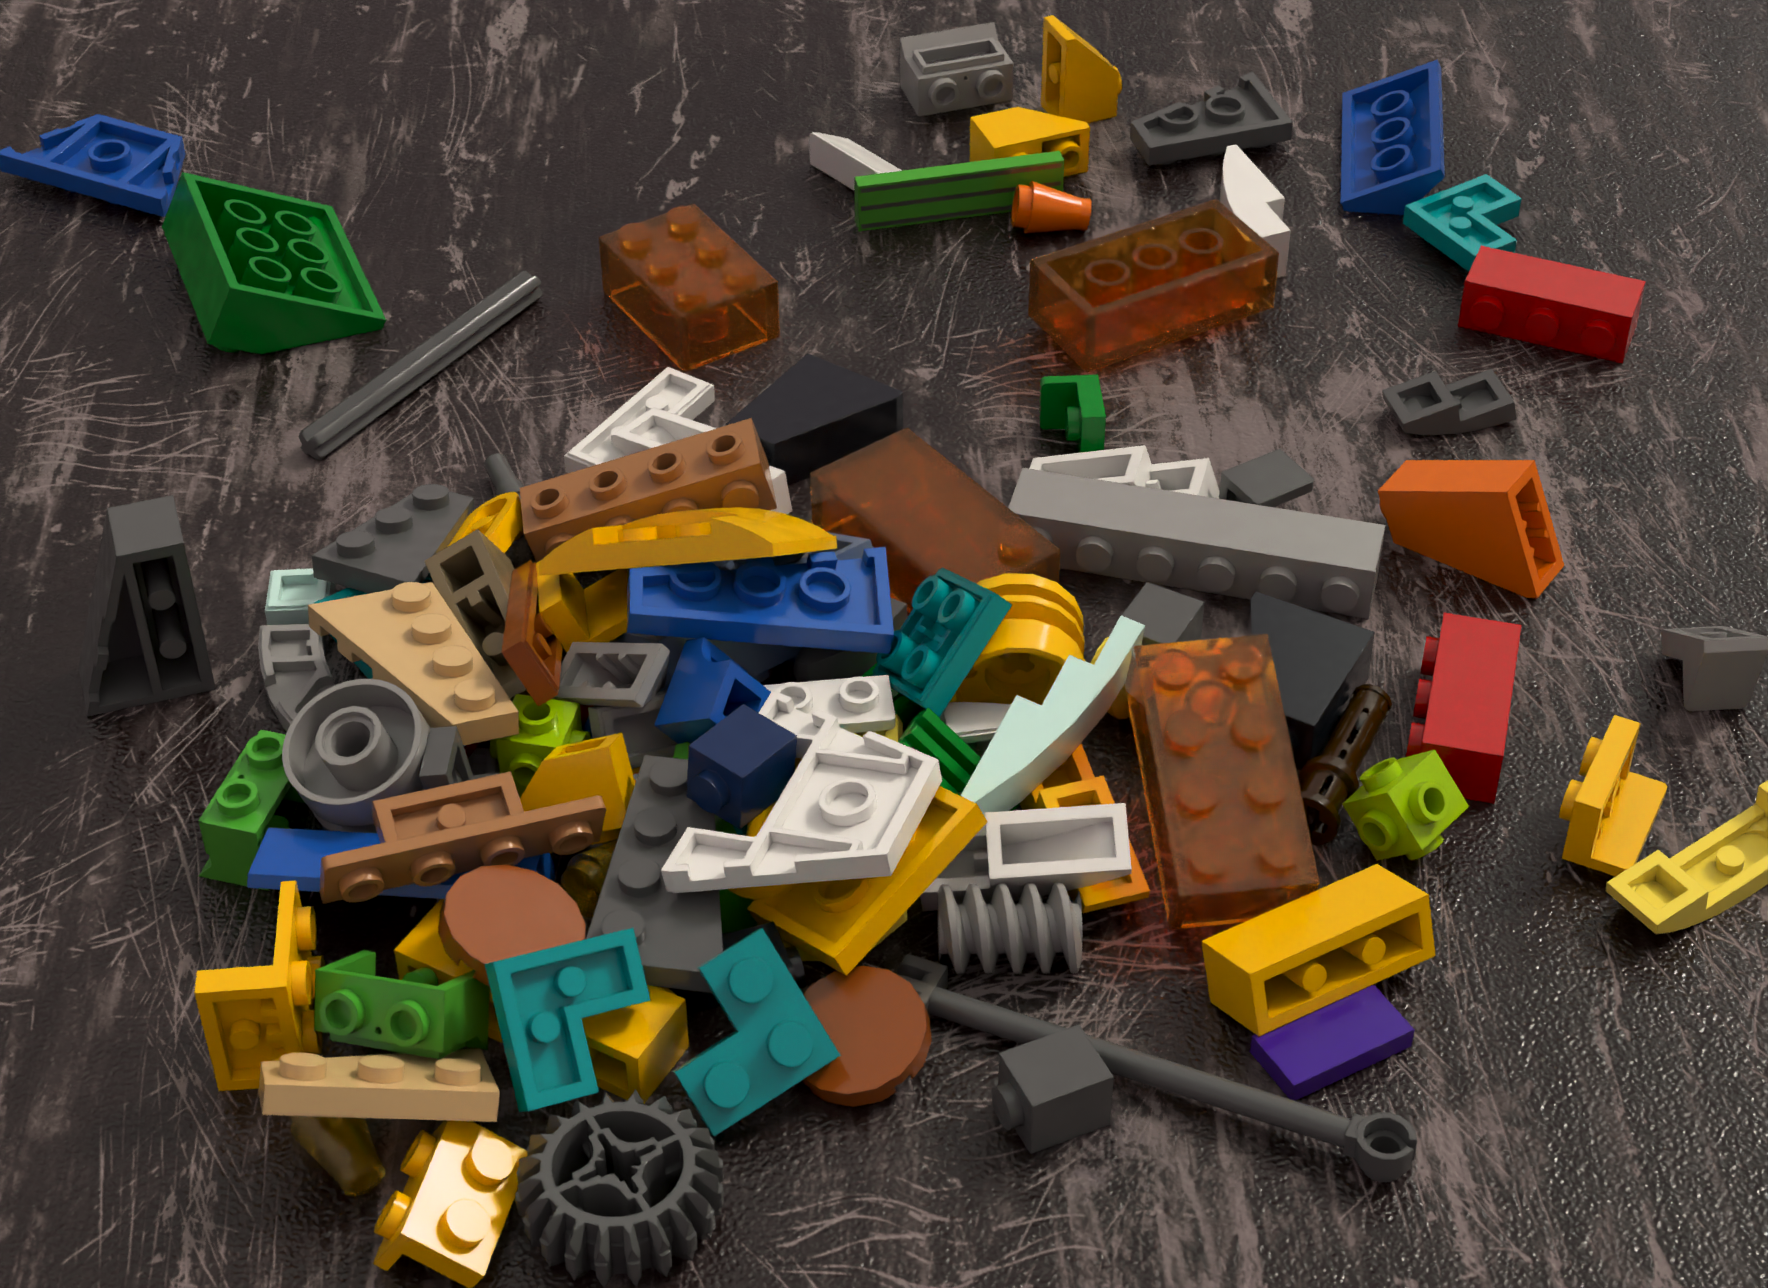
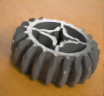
[515,1090,724,1288]

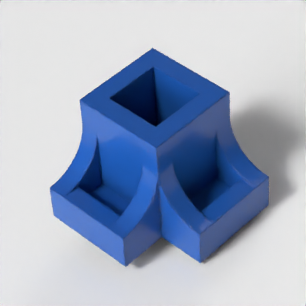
[654,637,771,744]

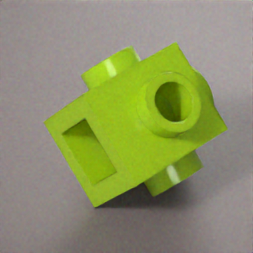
[490,694,591,798]
[1342,750,1469,861]

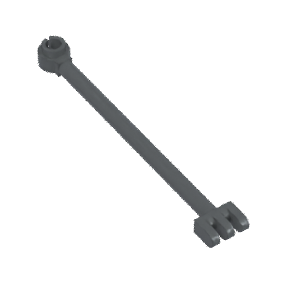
[897,955,1417,1182]

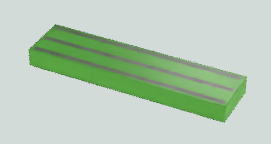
[854,151,1064,231]

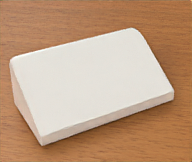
[809,132,902,190]

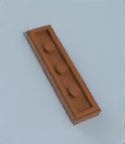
[501,560,563,707]

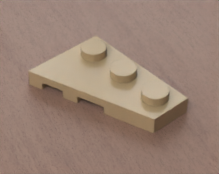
[258,1048,500,1122]

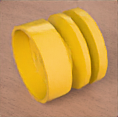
[950,573,1085,705]

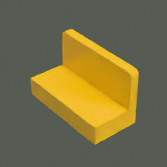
[536,560,629,652]

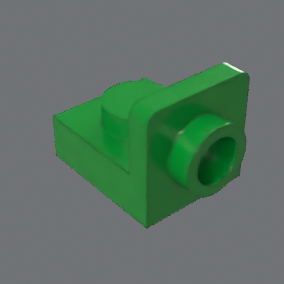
[1039,375,1106,453]

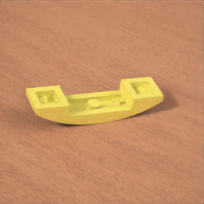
[1606,780,1768,934]

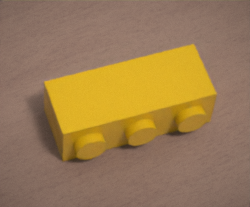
[1201,864,1436,1037]

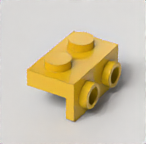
[1559,715,1667,877]
[373,1120,528,1288]

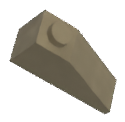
[424,529,530,701]

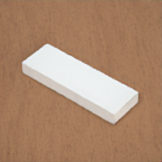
[564,367,715,473]

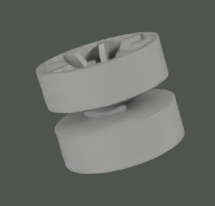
[282,679,430,833]

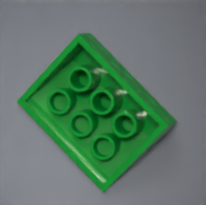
[162,172,386,354]

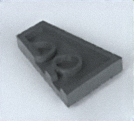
[312,484,475,593]

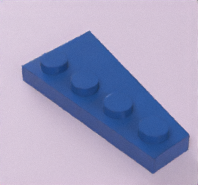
[627,547,894,654]

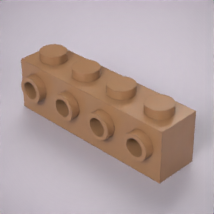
[520,418,777,562]

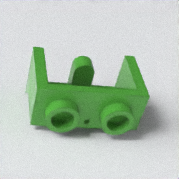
[198,729,306,891]
[314,950,490,1059]

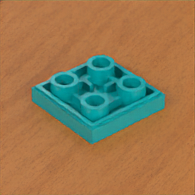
[871,567,1012,717]

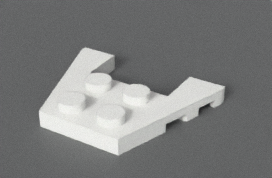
[661,692,942,893]

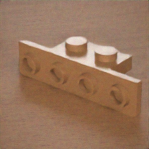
[320,771,606,904]

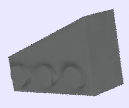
[79,495,216,717]

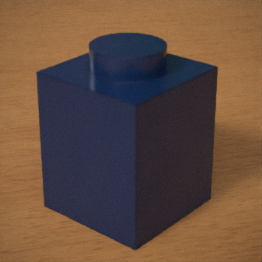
[687,704,797,829]

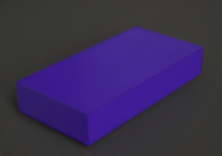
[1250,984,1415,1101]

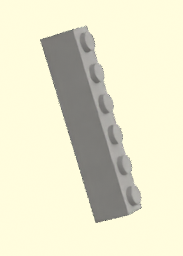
[1005,468,1385,619]

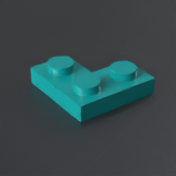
[1403,174,1522,271]
[485,928,650,1112]
[673,928,841,1136]

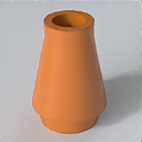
[1011,181,1091,234]

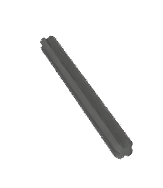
[298,271,542,460]

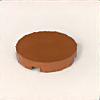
[438,865,586,987]
[801,966,932,1107]

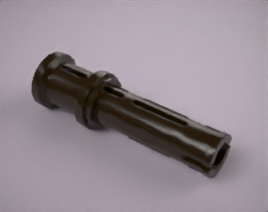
[1279,684,1392,845]

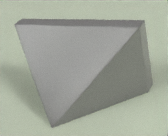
[552,642,670,708]

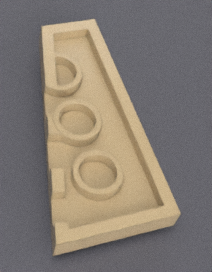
[308,582,519,746]

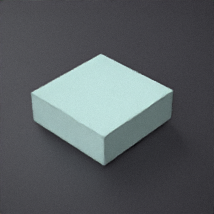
[265,568,335,625]

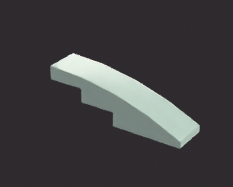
[961,615,1145,817]

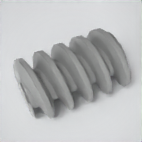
[937,883,1083,975]

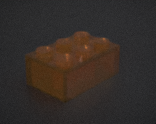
[599,203,780,372]

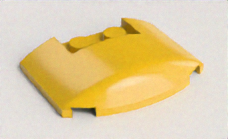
[538,507,837,576]

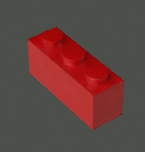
[1458,246,1646,363]
[1406,613,1521,804]

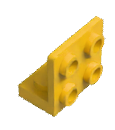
[194,881,325,1091]

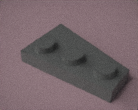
[1130,72,1293,166]

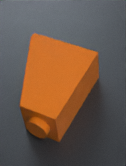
[1378,460,1565,598]

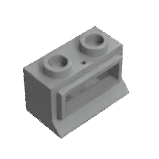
[900,22,1014,117]

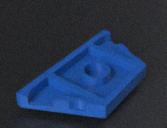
[0,114,185,217]

